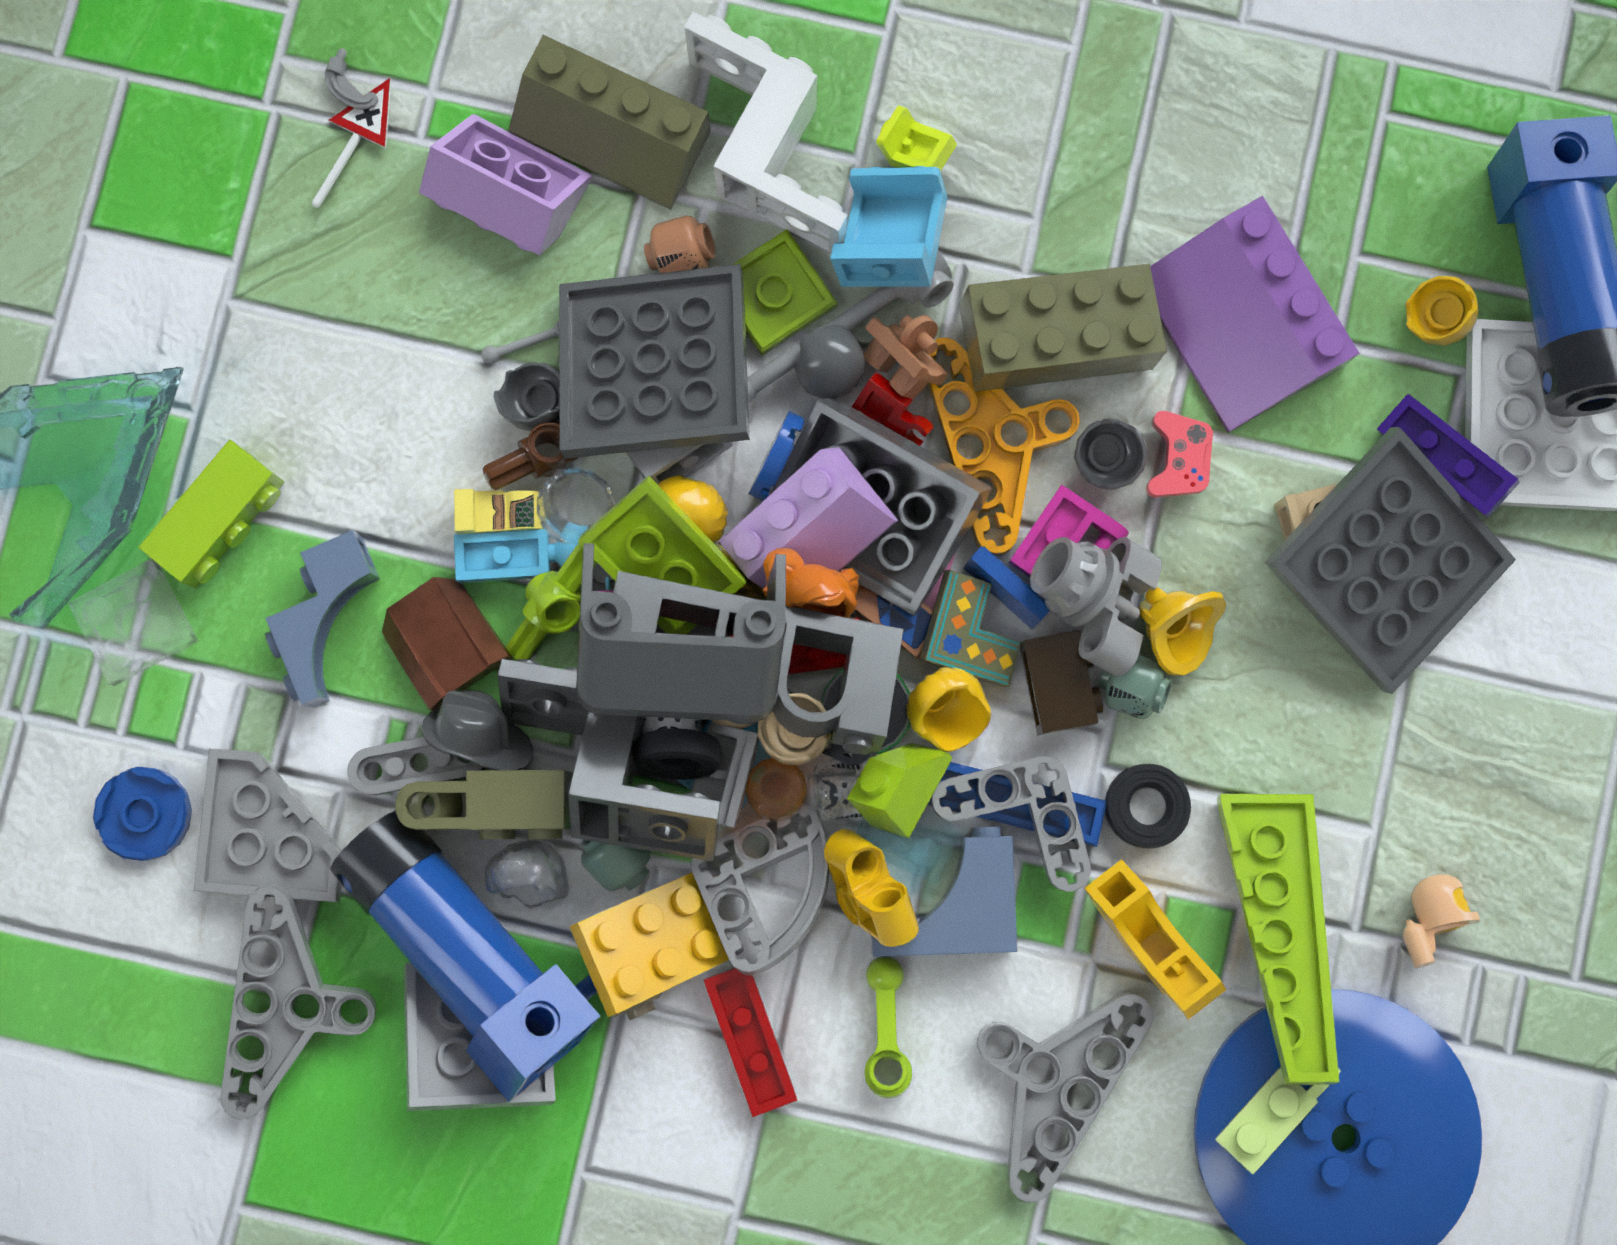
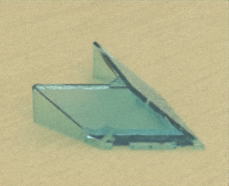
[0,367,184,629]

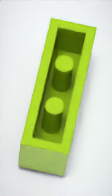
[138,439,285,588]

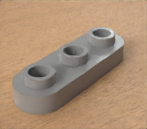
[347,737,485,795]

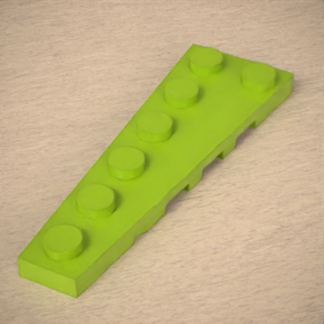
[1217,794,1339,1085]

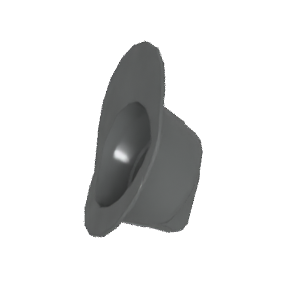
[421,690,533,770]

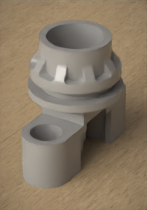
[1030,537,1162,677]

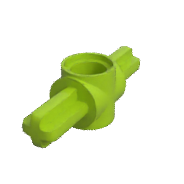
[506,544,597,660]

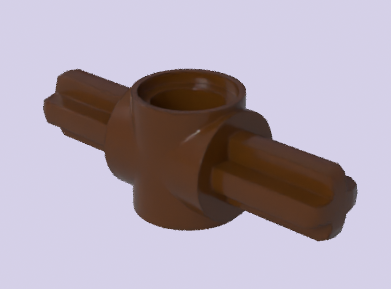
[482,421,579,490]

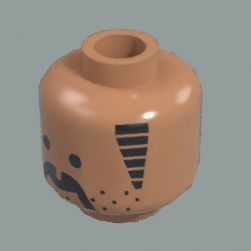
[644,216,716,273]

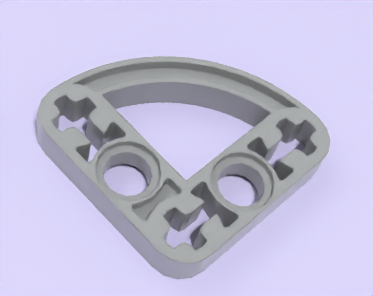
[691,804,830,976]

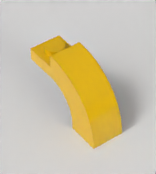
[1084,859,1226,1020]

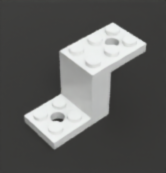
[684,11,848,255]

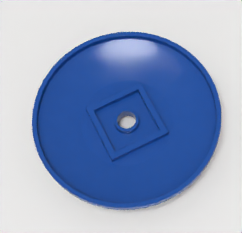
[1194,989,1482,1245]

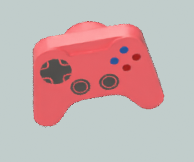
[1146,411,1213,498]

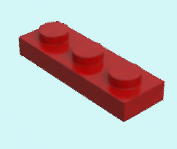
[703,967,798,1117]

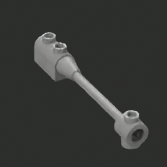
[626,250,954,484]

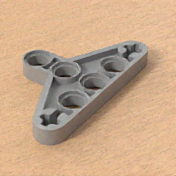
[221,883,377,1120]
[977,993,1153,1202]

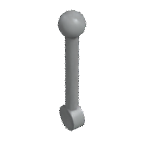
[481,321,559,364]

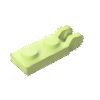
[1215,1067,1341,1174]

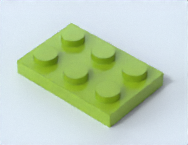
[578,476,746,635]

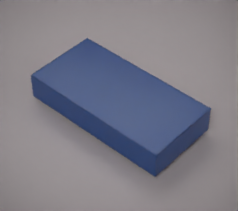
[963,546,1050,629]

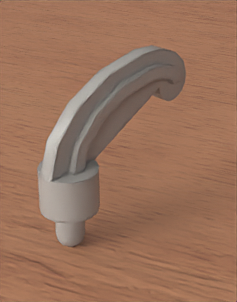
[325,48,378,110]

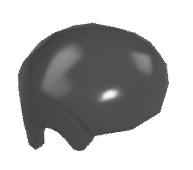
[794,324,865,399]
[493,362,560,431]
[1074,418,1148,490]

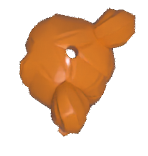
[762,548,859,618]

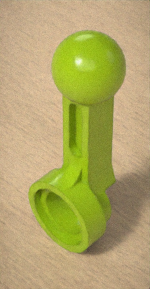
[864,956,912,1099]

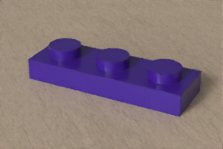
[1377,394,1520,518]

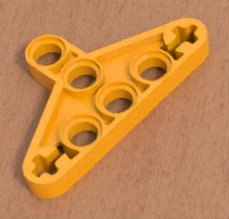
[927,337,1080,556]

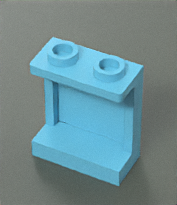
[830,166,948,287]

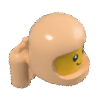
[1403,874,1481,969]

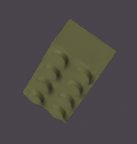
[959,263,1167,392]

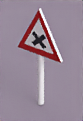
[312,78,392,208]

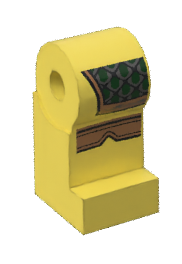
[454,489,544,534]

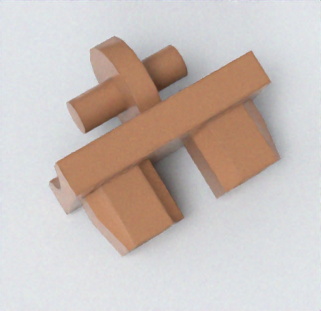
[863,315,949,399]

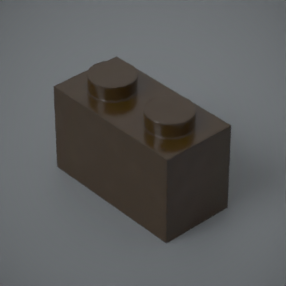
[1020,630,1103,736]

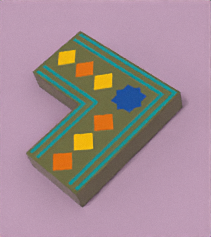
[919,570,1021,687]

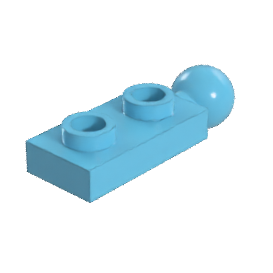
[454,529,581,583]

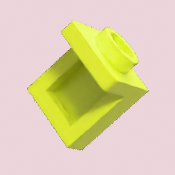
[876,105,957,172]

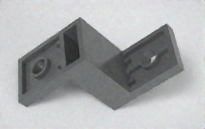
[498,659,720,862]

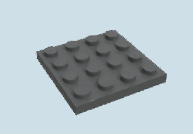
[559,264,750,459]
[1264,427,1516,694]

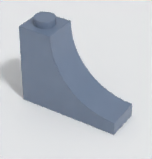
[871,827,1017,957]

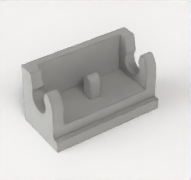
[692,723,759,829]

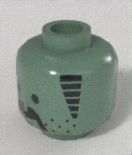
[1098,655,1172,719]

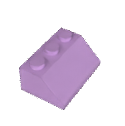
[419,114,592,256]
[719,448,898,589]

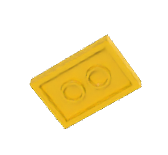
[569,872,729,1017]

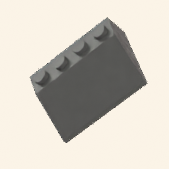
[769,398,993,616]

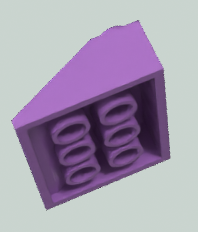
[1150,196,1360,433]

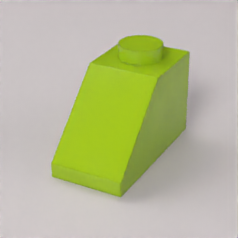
[847,742,952,838]

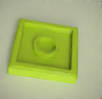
[732,229,838,356]

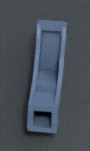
[265,530,380,708]

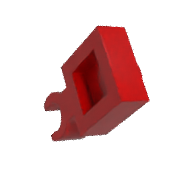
[851,372,934,446]

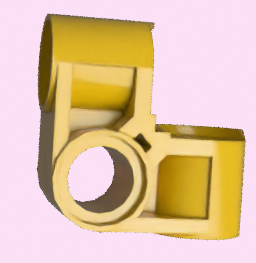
[824,829,919,947]

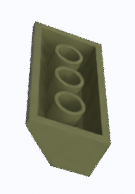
[508,34,711,210]

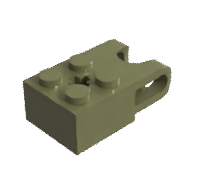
[395,770,573,839]

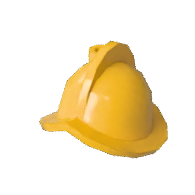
[1138,587,1227,677]

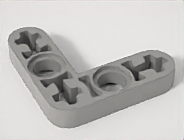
[931,756,1091,892]

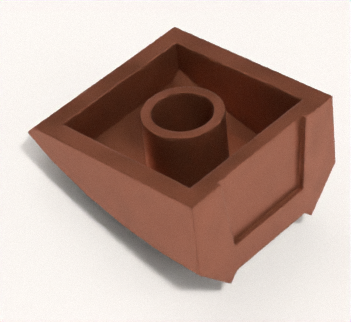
[382,577,514,711]

